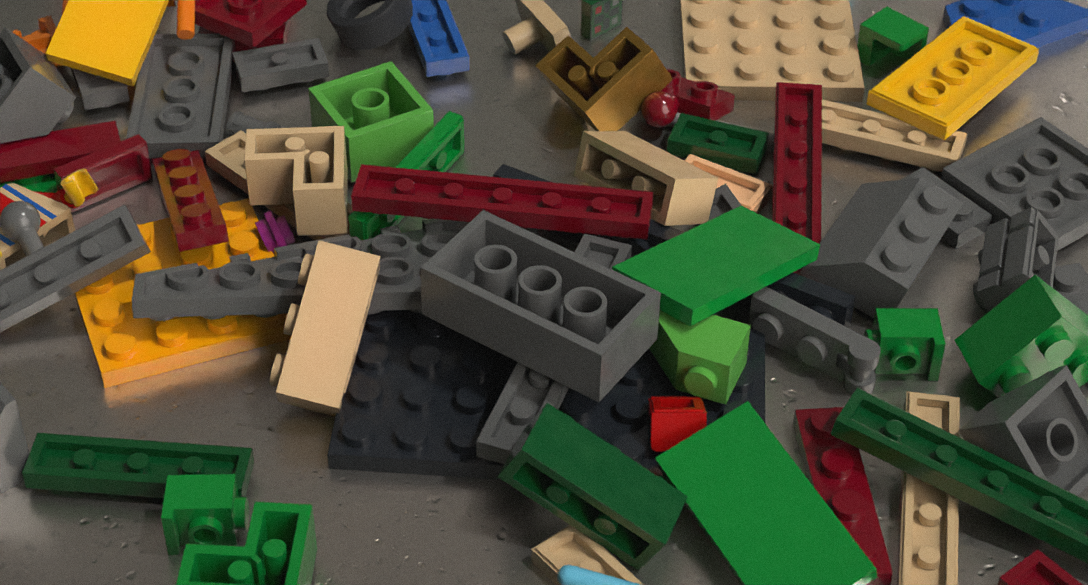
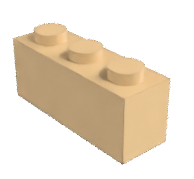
[574,131,718,226]
[269,240,381,417]

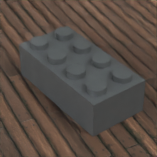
[420,210,661,402]

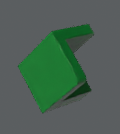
[857,6,929,66]

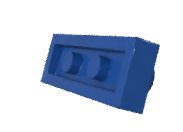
[408,0,470,77]

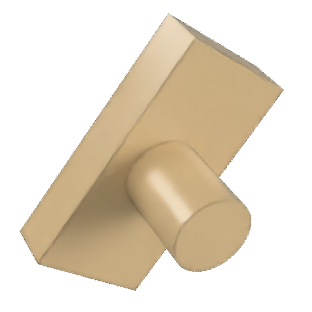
[502,0,570,55]

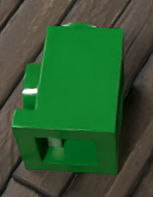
[864,308,946,381]
[161,474,249,555]

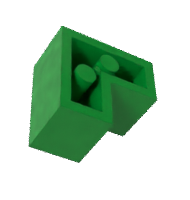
[954,275,1088,397]
[176,502,317,585]

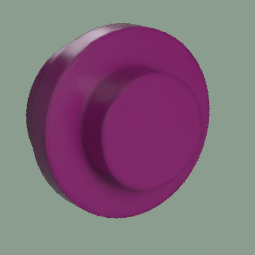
[255,210,296,256]

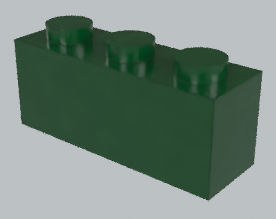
[498,403,688,570]

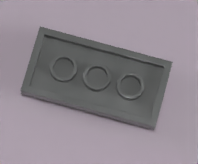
[126,33,236,159]

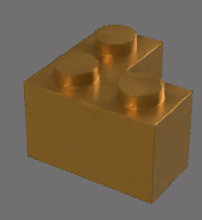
[535,27,673,131]

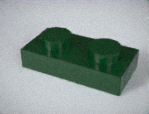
[667,113,769,174]

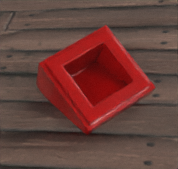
[648,397,707,452]

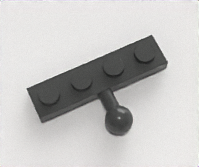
[0,201,151,332]

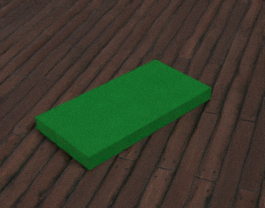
[612,206,820,326]
[655,401,877,585]

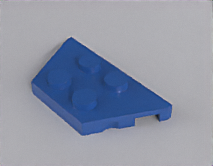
[943,0,1088,48]

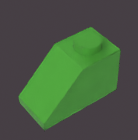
[649,310,751,405]

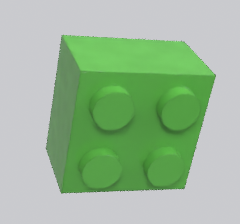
[308,61,434,182]

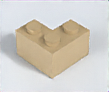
[244,126,348,236]

